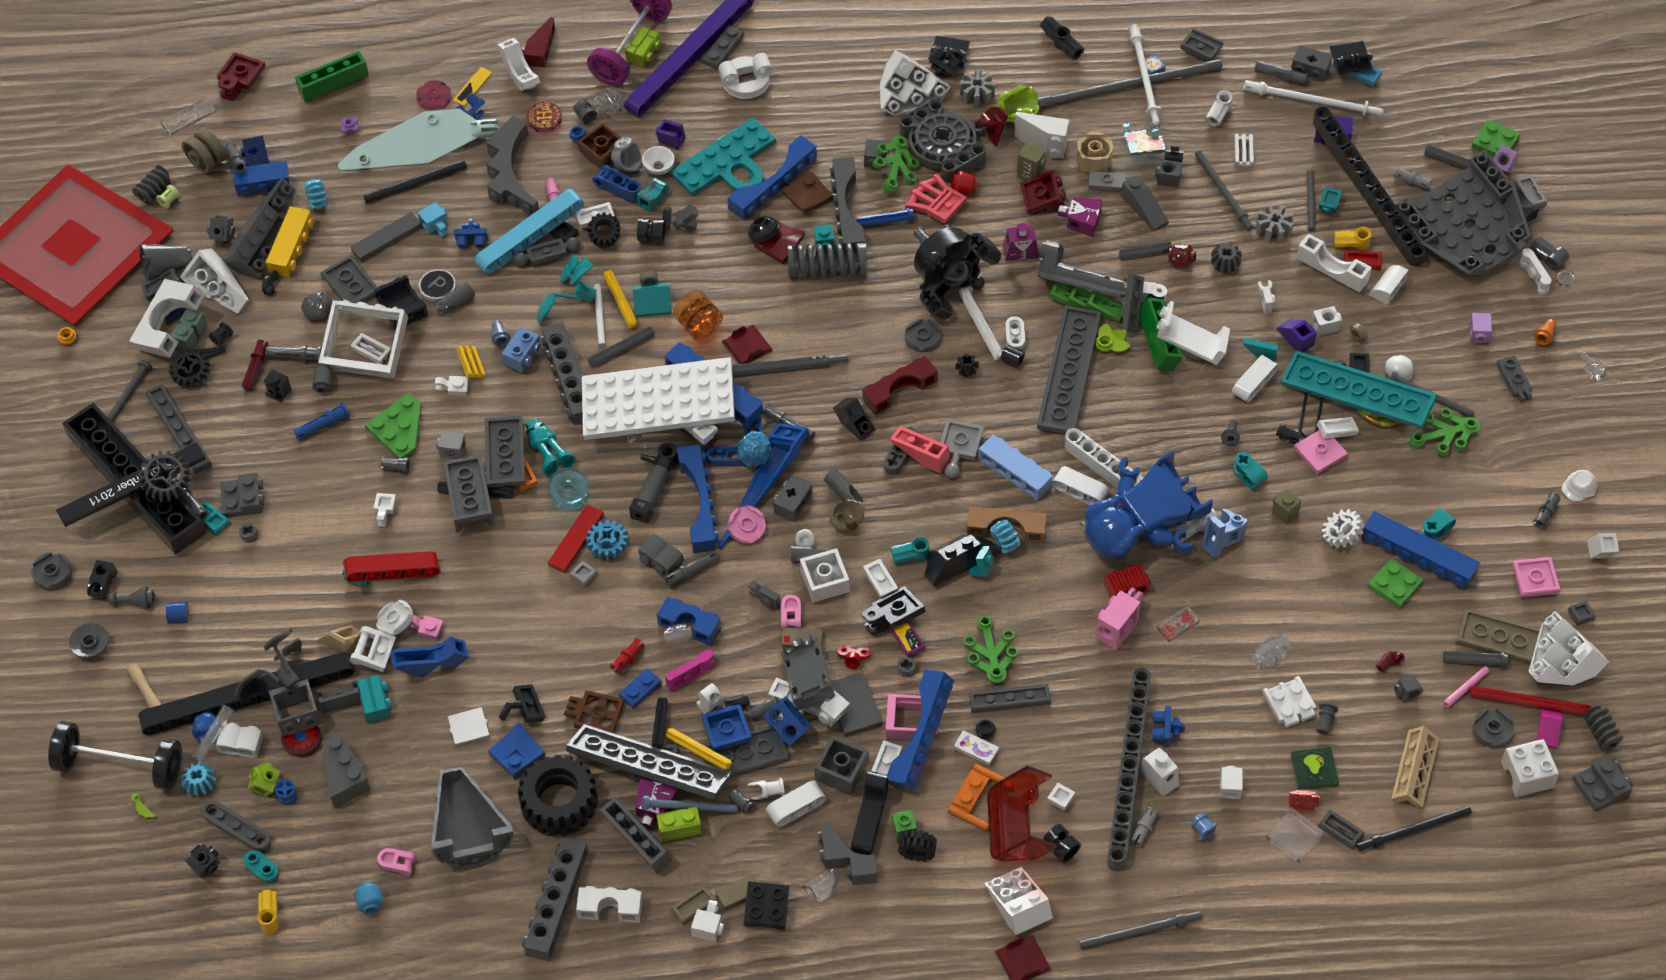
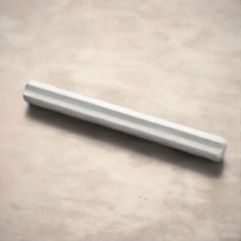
[959,287,1002,361]

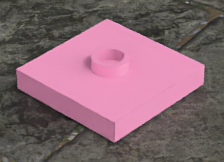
[1294,430,1348,475]
[1512,557,1561,598]

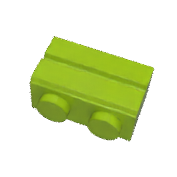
[625,27,662,68]
[656,806,702,842]

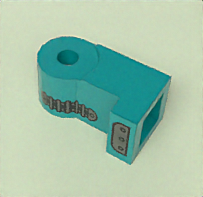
[637,178,669,212]

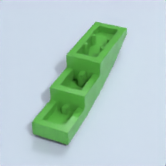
[1048,281,1124,322]

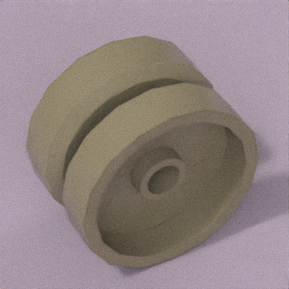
[181,127,227,173]

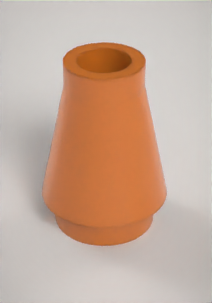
[1534,319,1557,345]

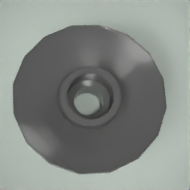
[69,623,109,658]

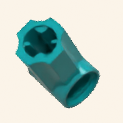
[890,537,930,564]

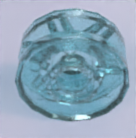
[548,468,589,511]

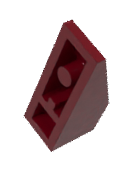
[522,17,556,68]

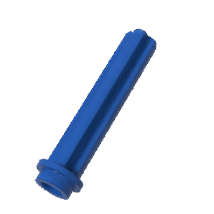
[856,208,914,227]

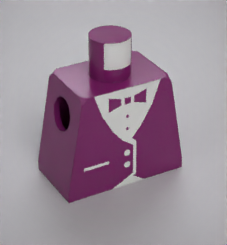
[1058,197,1102,237]
[1003,223,1040,261]
[635,778,678,829]

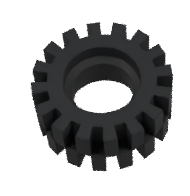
[588,212,621,248]
[898,830,937,862]

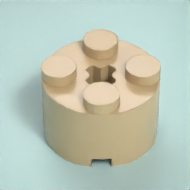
[1076,132,1113,173]

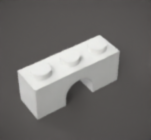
[576,886,643,923]

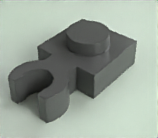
[748,581,780,610]

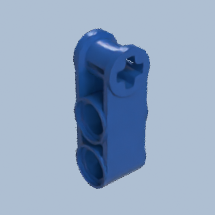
[592,165,641,203]

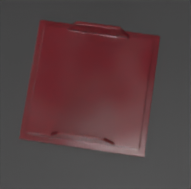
[722,324,773,364]
[995,935,1051,980]

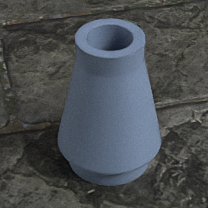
[491,320,510,347]

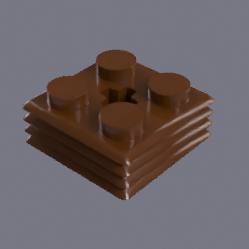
[577,123,621,168]

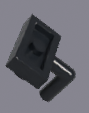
[499,684,546,723]

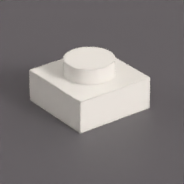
[1047,783,1075,811]

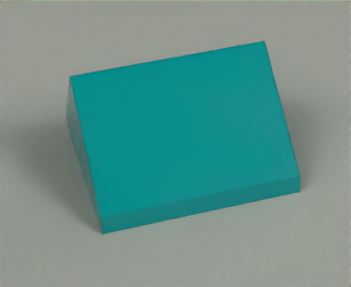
[632,282,672,317]

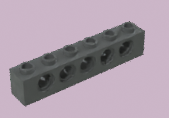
[540,322,583,425]
[522,837,588,962]

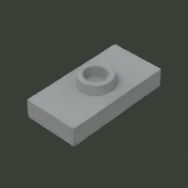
[1088,171,1126,191]
[1514,175,1547,208]

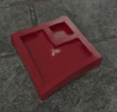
[754,221,805,264]

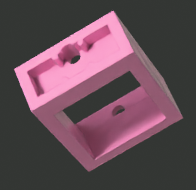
[886,694,939,742]

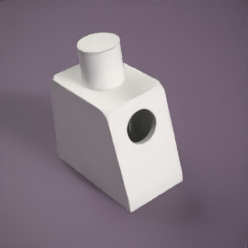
[1138,748,1179,797]

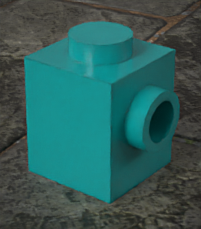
[814,225,835,253]

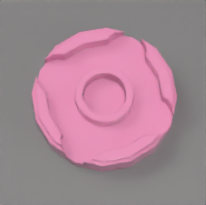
[727,506,766,544]

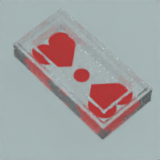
[1157,605,1200,642]

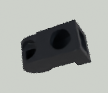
[87,560,118,599]

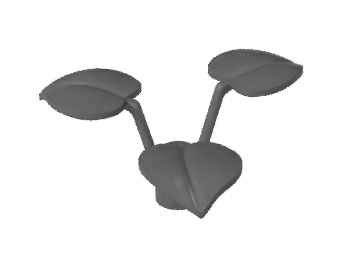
[235,627,302,697]

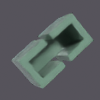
[171,309,207,352]

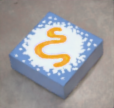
[1145,55,1165,75]

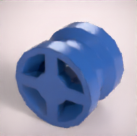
[275,780,297,805]

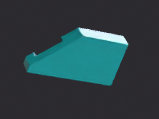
[202,501,230,536]

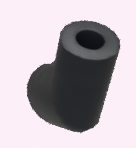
[262,270,279,296]

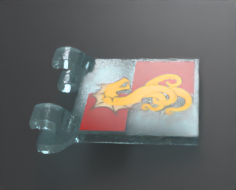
[1122,120,1166,156]

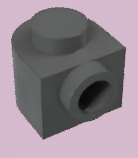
[1394,675,1423,703]

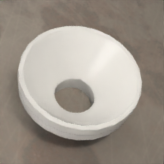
[642,146,675,175]

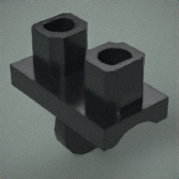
[928,45,961,76]

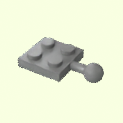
[940,419,984,478]

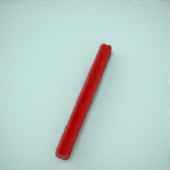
[1470,685,1591,716]

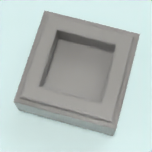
[570,561,598,587]

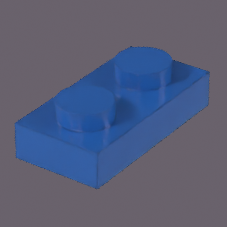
[619,668,662,709]

